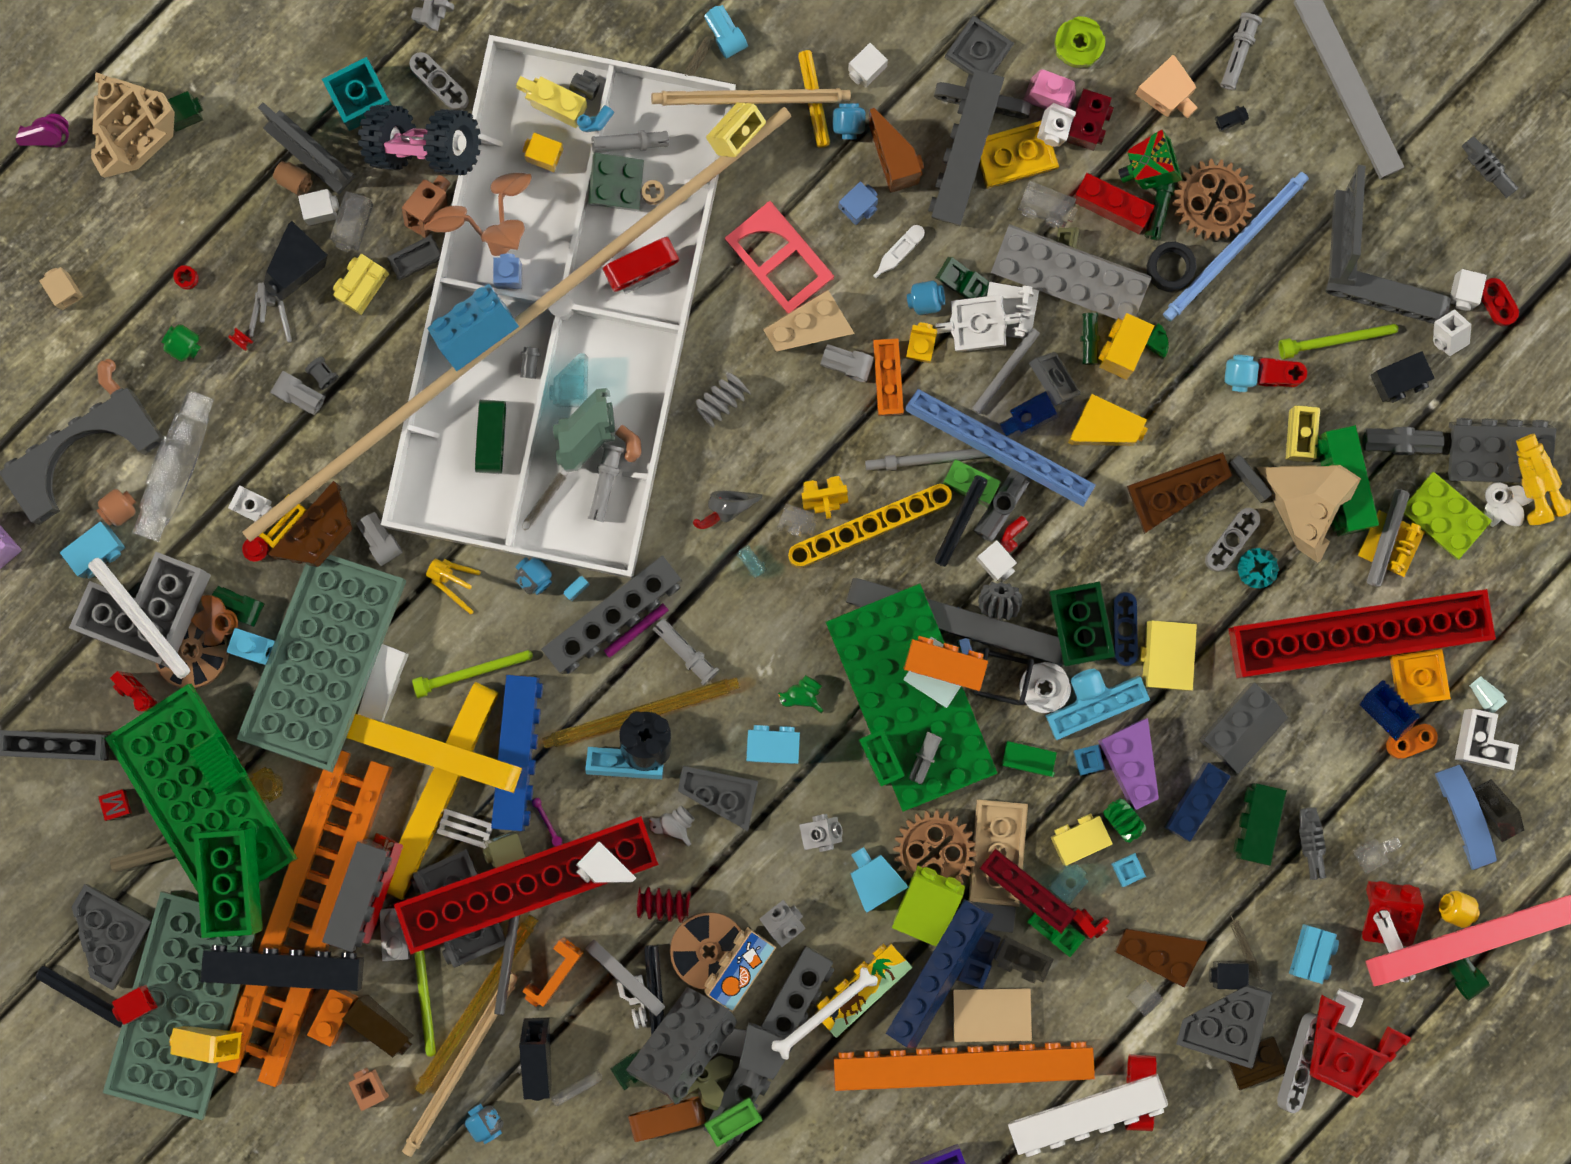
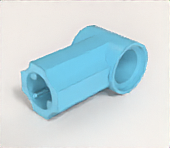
[704,5,748,59]

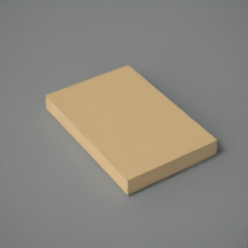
[953,988,1032,1042]

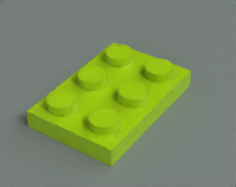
[1404,472,1492,560]

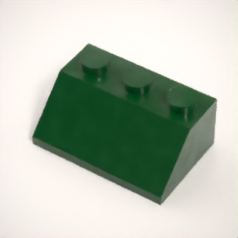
[1049,581,1115,667]

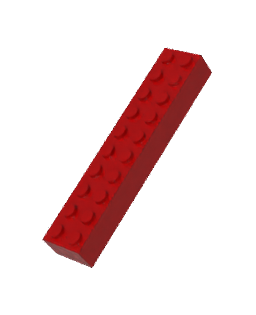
[1228,589,1496,679]
[394,816,659,954]

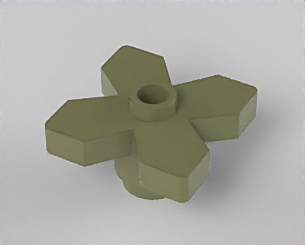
[682,1056,733,1110]

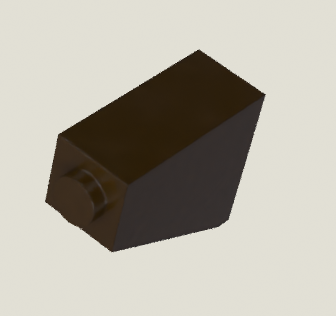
[342,995,414,1058]

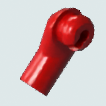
[1000,516,1029,553]

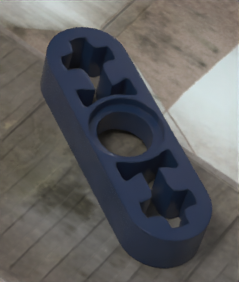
[1112,592,1138,666]

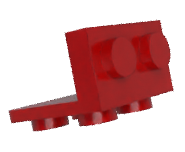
[1362,881,1424,947]

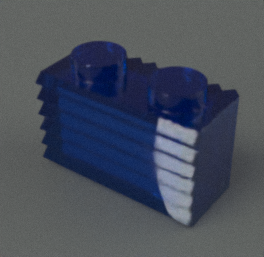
[1359,680,1420,741]

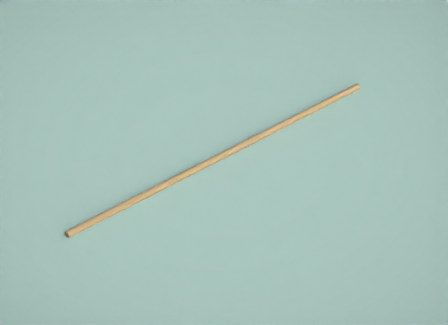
[242,107,791,542]

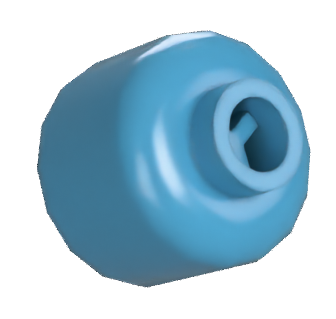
[833,103,866,139]
[907,281,945,315]

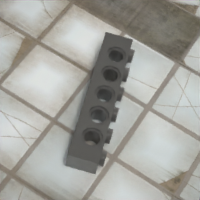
[541,555,682,675]

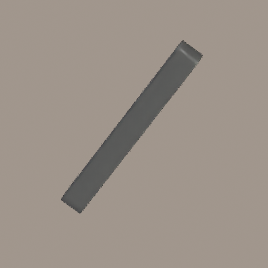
[846,578,1064,666]

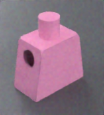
[1023,69,1076,110]

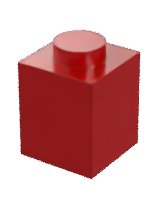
[112,985,158,1025]

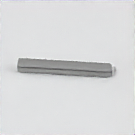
[1367,489,1410,587]

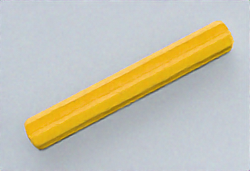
[798,50,830,148]

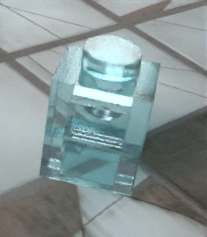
[1047,864,1088,905]

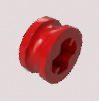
[173,265,199,290]
[228,327,253,351]

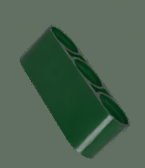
[475,399,506,474]

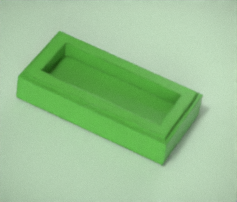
[704,1097,762,1147]

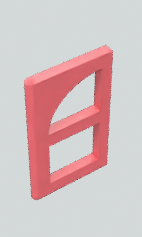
[724,201,835,314]

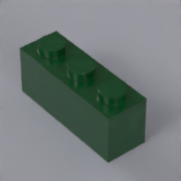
[1234,783,1287,866]

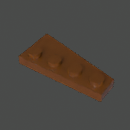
[1127,452,1232,534]

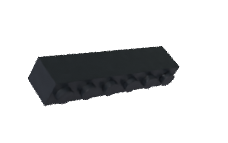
[201,944,364,991]

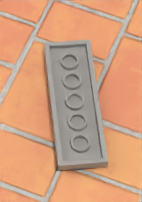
[991,224,1151,319]

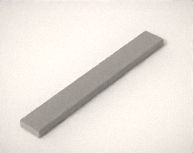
[1293,0,1404,179]

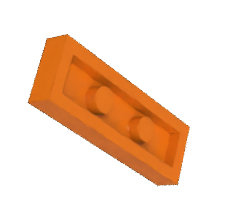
[873,338,904,416]

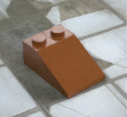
[868,108,924,193]

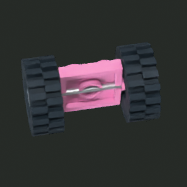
[358,105,481,176]

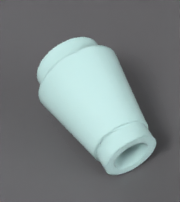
[1469,676,1507,713]

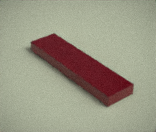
[979,848,1077,934]

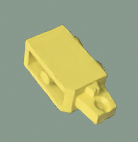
[516,76,587,128]

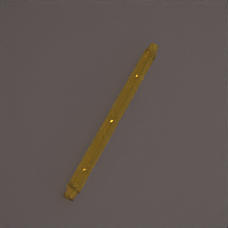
[542,677,740,749]
[415,914,539,1095]

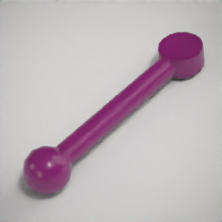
[532,798,562,846]

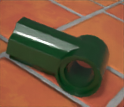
[212,586,265,627]
[1445,957,1490,1001]

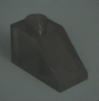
[1473,779,1524,842]

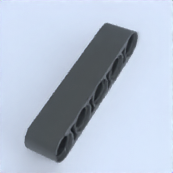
[1325,271,1452,324]

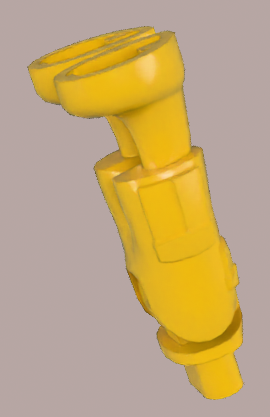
[1516,434,1571,525]

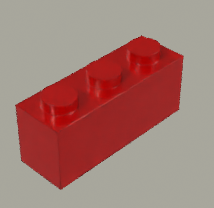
[1072,173,1155,235]

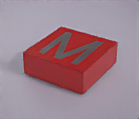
[98,789,132,821]

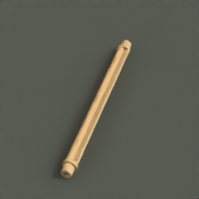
[651,88,851,106]
[402,972,519,1157]

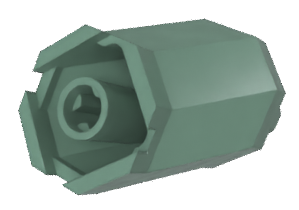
[553,388,615,472]

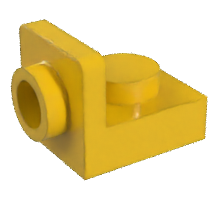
[906,322,937,363]

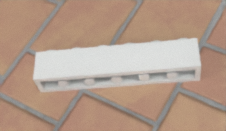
[1008,1073,1168,1157]

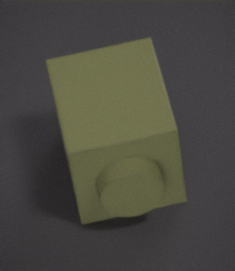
[482,831,525,868]

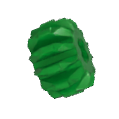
[1104,798,1146,843]

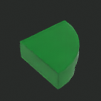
[1145,323,1169,359]

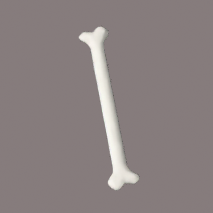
[772,967,878,1060]

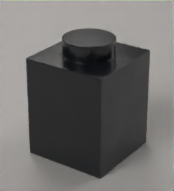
[1209,961,1249,990]

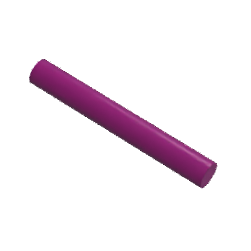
[604,603,669,658]

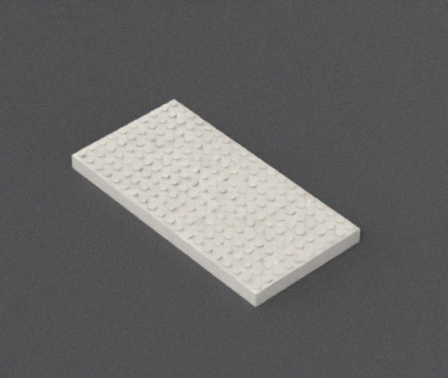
[381,35,736,579]

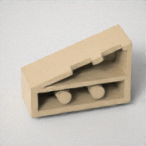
[762,290,855,352]

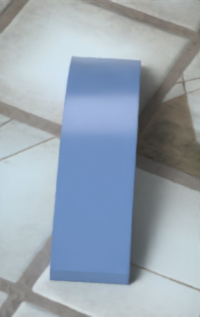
[1435,765,1497,870]

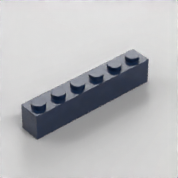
[885,899,994,1048]

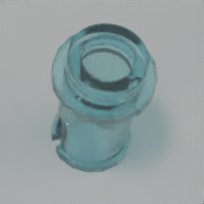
[736,545,767,579]

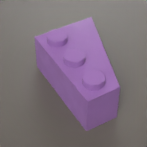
[1098,718,1159,810]

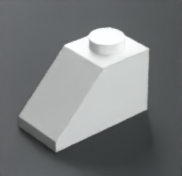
[576,842,636,883]

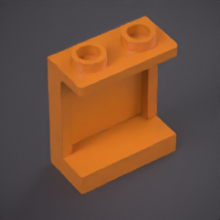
[522,937,584,1007]

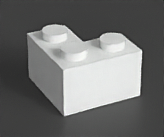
[1455,709,1519,770]

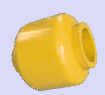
[1439,891,1480,928]

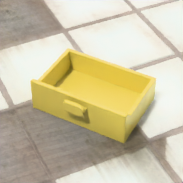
[1139,621,1197,691]

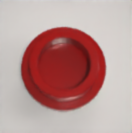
[242,537,268,562]

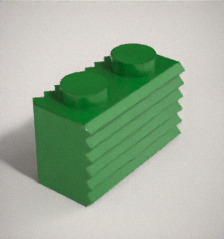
[189,732,248,794]

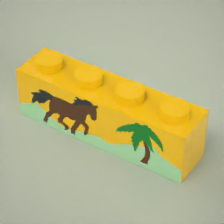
[815,943,912,1038]

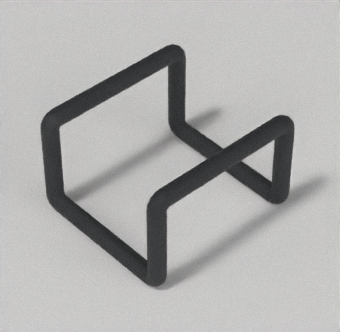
[972,648,1034,706]

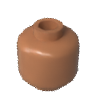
[96,489,136,526]

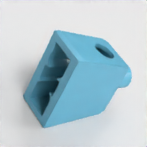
[227,628,275,665]
[850,847,908,913]

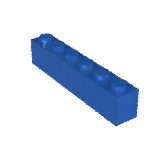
[491,675,543,831]

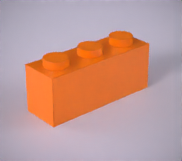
[904,636,988,691]

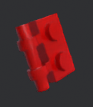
[110,671,157,712]

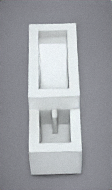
[358,644,409,722]

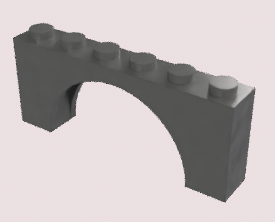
[0,388,166,525]

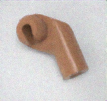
[97,359,121,395]
[615,425,642,462]

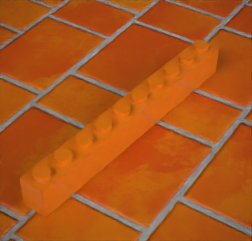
[833,1041,1095,1091]

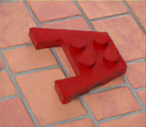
[1309,995,1411,1098]

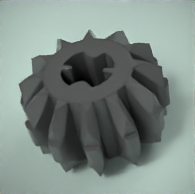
[978,581,1022,620]

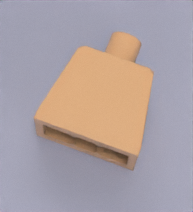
[1136,55,1198,118]

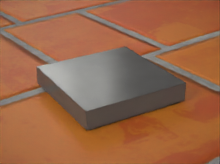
[944,15,1014,75]
[1029,352,1081,406]

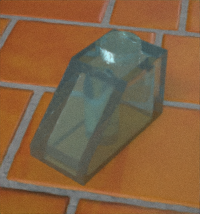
[549,353,588,407]

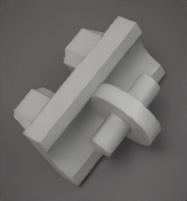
[411,0,454,31]

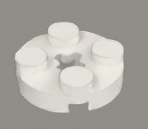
[1019,662,1071,713]

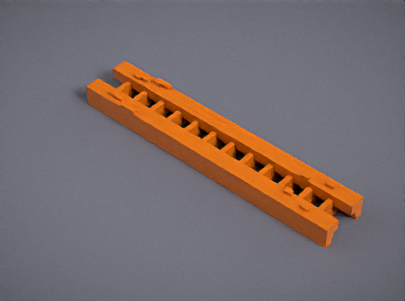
[217,750,393,1087]

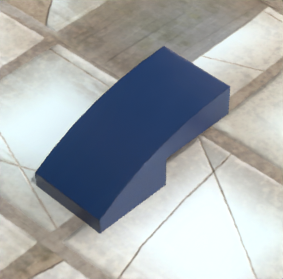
[959,931,1001,989]

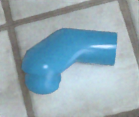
[577,105,614,132]

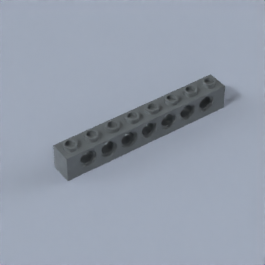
[704,946,835,1146]

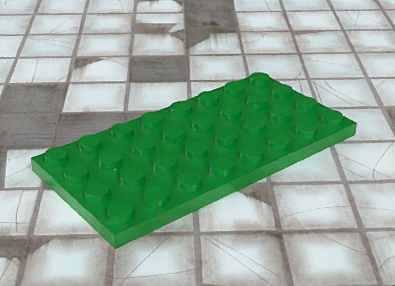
[826,583,998,812]
[105,683,298,893]

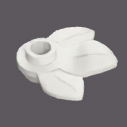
[1483,482,1533,527]

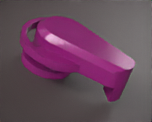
[15,114,69,148]

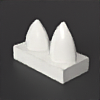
[380,908,410,961]

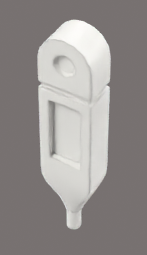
[873,225,925,278]

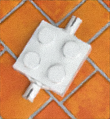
[936,295,1022,352]

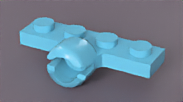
[1045,669,1150,740]

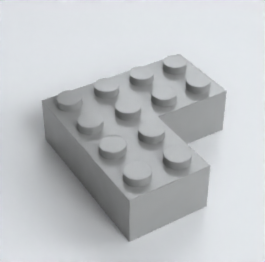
[69,552,211,668]

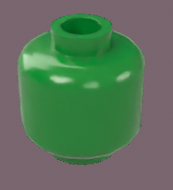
[161,324,201,362]

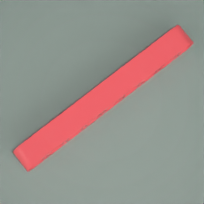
[1365,895,1571,986]

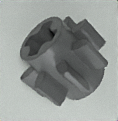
[569,70,600,101]

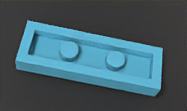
[585,747,664,779]

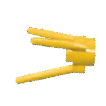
[426,559,481,614]

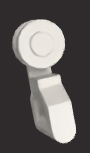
[617,975,648,1029]

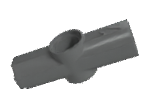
[1362,427,1444,455]
[973,469,1032,543]

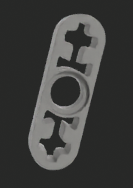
[409,52,469,110]
[1205,508,1260,572]

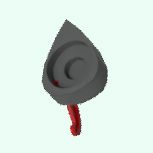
[693,491,763,529]

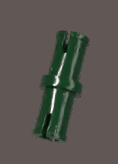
[1080,313,1100,365]

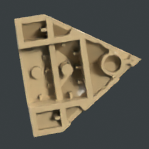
[91,72,174,178]
[1256,465,1361,563]

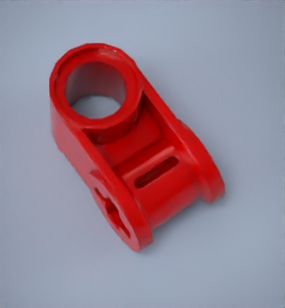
[1256,358,1308,387]

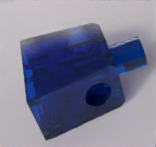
[999,391,1059,437]

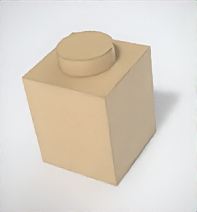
[39,267,83,311]

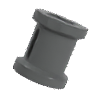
[305,356,339,390]

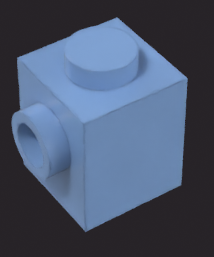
[838,181,878,225]
[493,254,522,289]

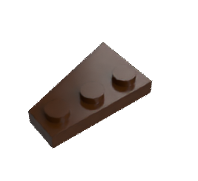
[1114,929,1207,988]

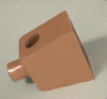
[402,175,451,238]

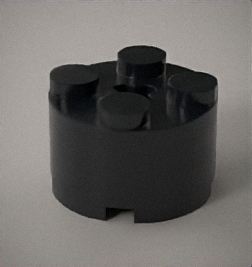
[619,711,671,771]

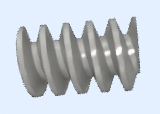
[696,372,751,428]

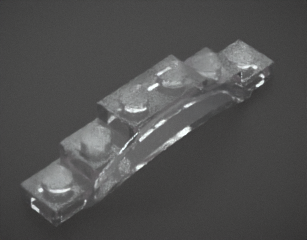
[132,390,214,542]

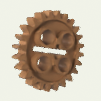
[1172,159,1255,241]
[893,809,977,884]

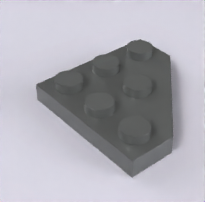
[72,884,152,990]
[1176,985,1273,1069]

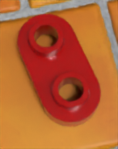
[1481,278,1519,326]

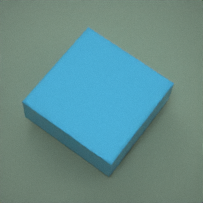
[563,576,590,602]
[1111,853,1146,887]

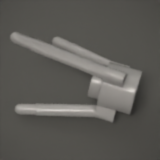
[248,282,292,343]

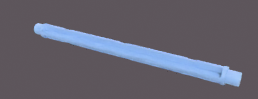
[1163,172,1309,322]

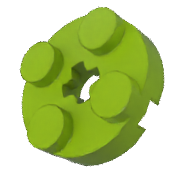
[1055,16,1105,68]

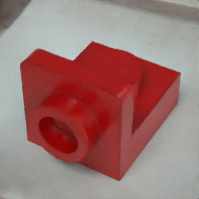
[1072,907,1110,939]

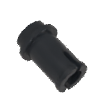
[1215,106,1249,132]

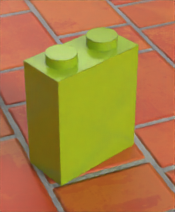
[892,866,965,946]

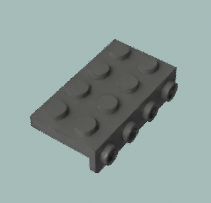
[1448,418,1556,482]
[411,849,506,968]
[626,987,737,1104]

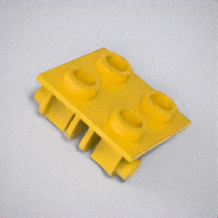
[1358,510,1425,577]

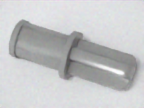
[909,732,942,784]

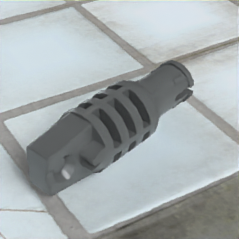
[1462,136,1519,198]
[1299,807,1327,880]

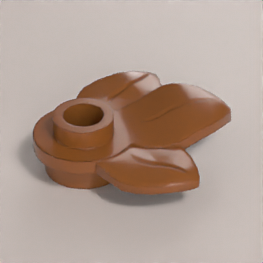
[191,595,238,646]

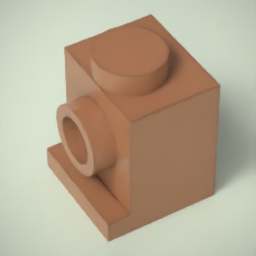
[349,1068,389,1111]

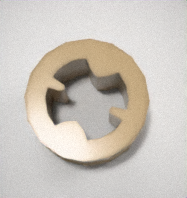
[642,180,665,205]

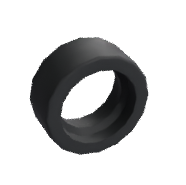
[1146,241,1197,292]

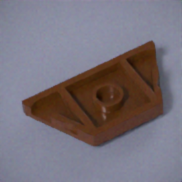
[268,481,352,567]

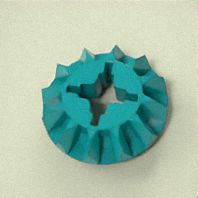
[1238,548,1279,589]

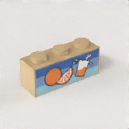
[704,927,776,1013]

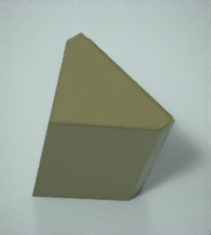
[1056,227,1080,249]

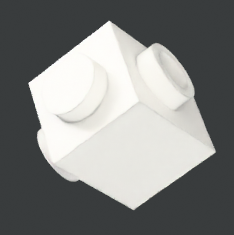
[1433,309,1472,356]

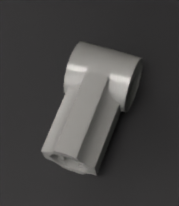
[820,344,874,382]
[270,371,325,415]
[356,512,403,566]

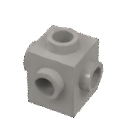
[799,814,843,852]
[760,900,806,947]

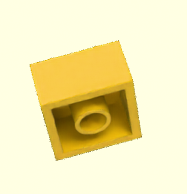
[1098,313,1154,380]

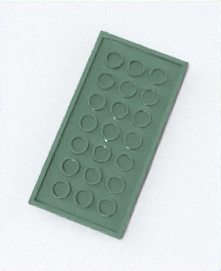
[237,555,406,773]
[103,891,257,1120]

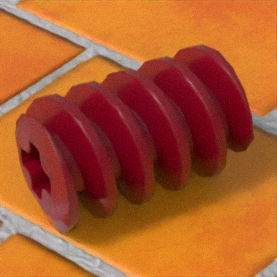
[636,886,691,923]

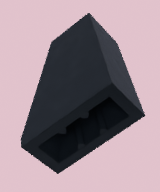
[264,221,328,301]
[519,1018,552,1101]

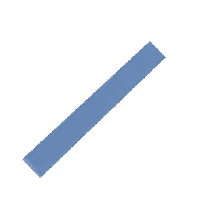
[905,389,1096,507]

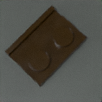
[1227,1036,1286,1090]

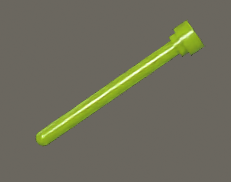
[1278,324,1399,360]
[412,650,533,699]
[414,950,436,1057]

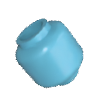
[1224,355,1259,392]

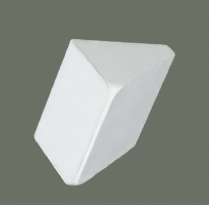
[1333,988,1363,1027]

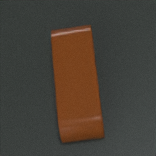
[628,1096,707,1142]

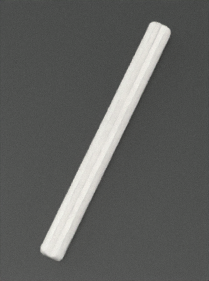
[88,558,190,679]

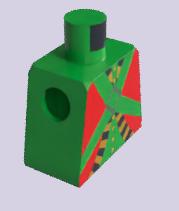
[1118,129,1182,190]

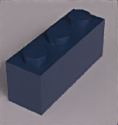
[1164,763,1231,842]

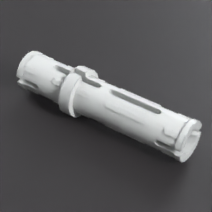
[1373,910,1416,983]

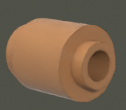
[273,161,313,196]

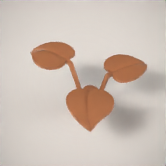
[424,173,532,256]

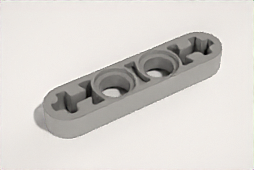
[585,939,665,1016]
[1277,1013,1318,1113]

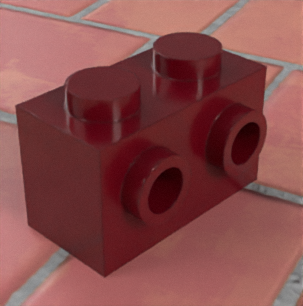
[1065,88,1114,151]

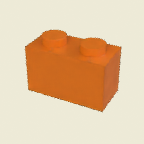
[307,990,359,1047]

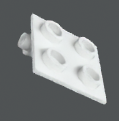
[987,282,1039,339]

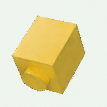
[522,133,564,172]

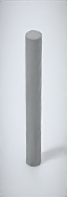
[972,328,1040,414]

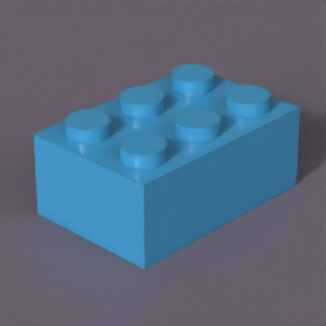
[427,284,519,371]

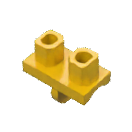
[801,476,849,519]

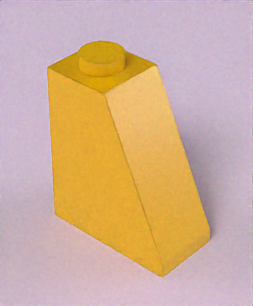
[1068,394,1148,446]
[170,1026,242,1063]

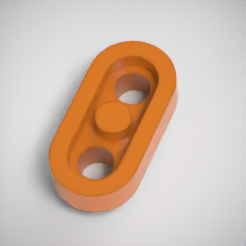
[1386,724,1438,759]

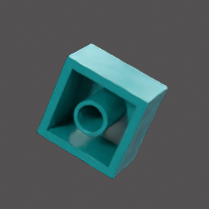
[322,57,392,131]

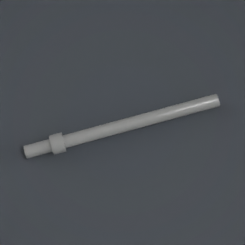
[865,448,990,471]

